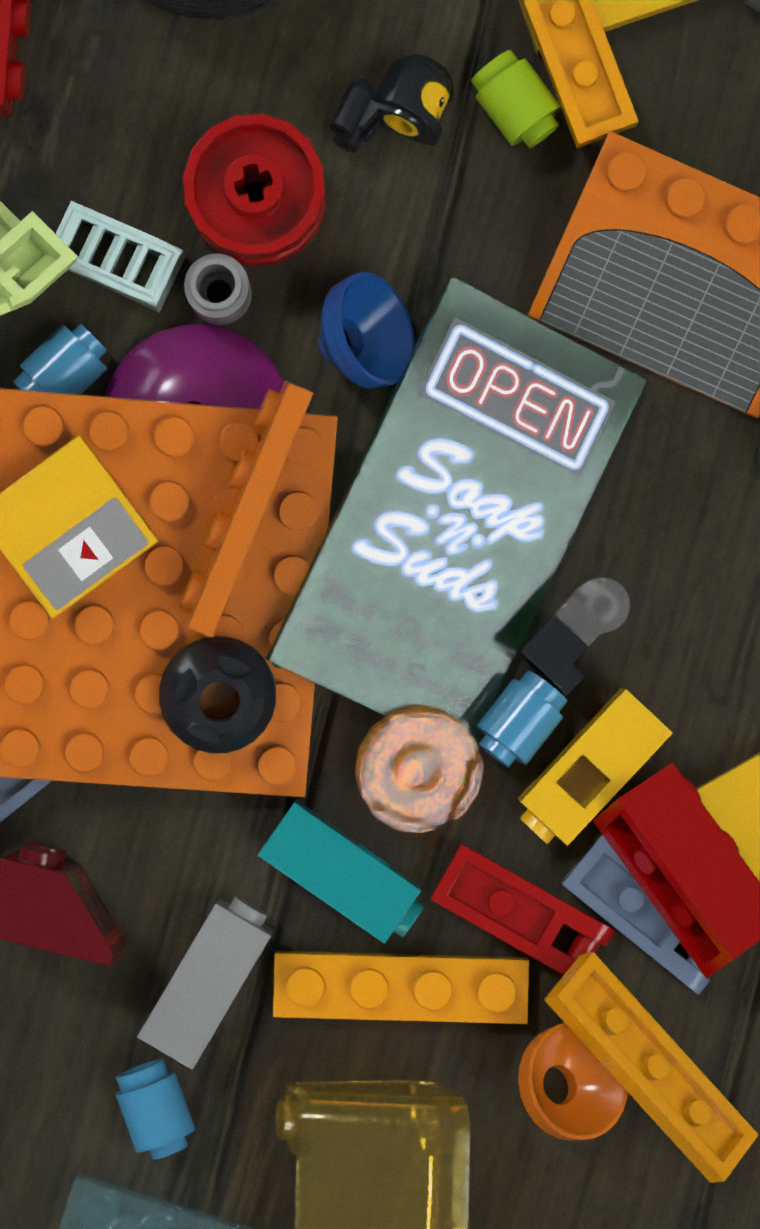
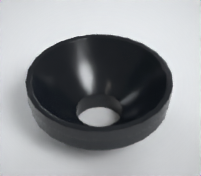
[159,636,276,753]

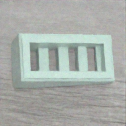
[56,201,186,313]

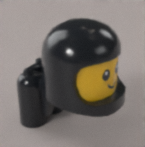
[329,54,454,153]

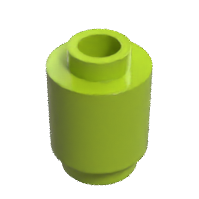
[471,50,562,149]

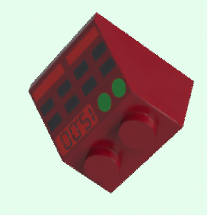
[0,842,126,966]

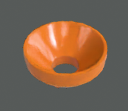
[518,1023,628,1141]

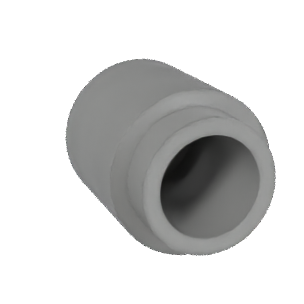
[184,254,252,325]

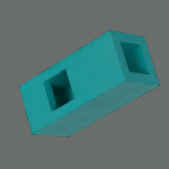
[258,799,424,944]

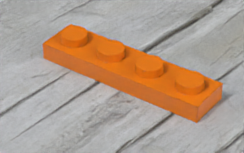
[180,380,313,638]

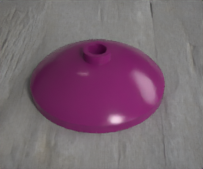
[105,324,284,409]

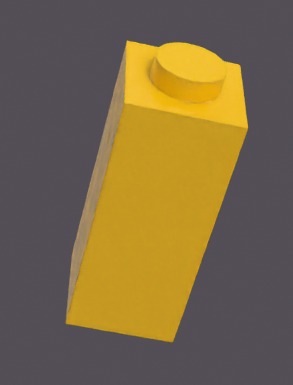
[517,688,673,846]

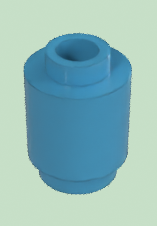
[13,323,108,394]
[476,670,568,768]
[115,1058,196,1160]

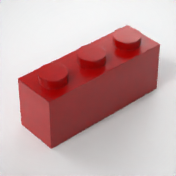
[593,762,760,979]

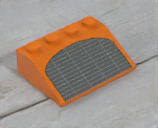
[527,131,760,419]

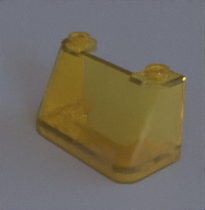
[276,1080,470,1229]

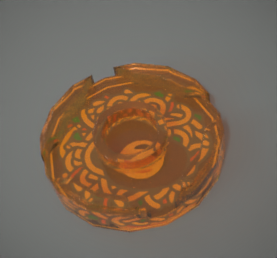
[354,706,484,833]

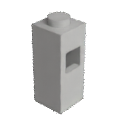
[137,896,273,1070]

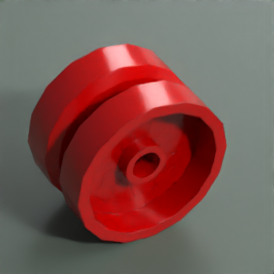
[183,114,326,268]

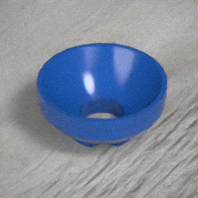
[318,272,415,389]

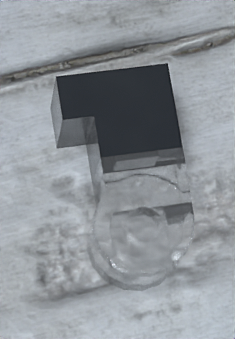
[517,577,630,695]

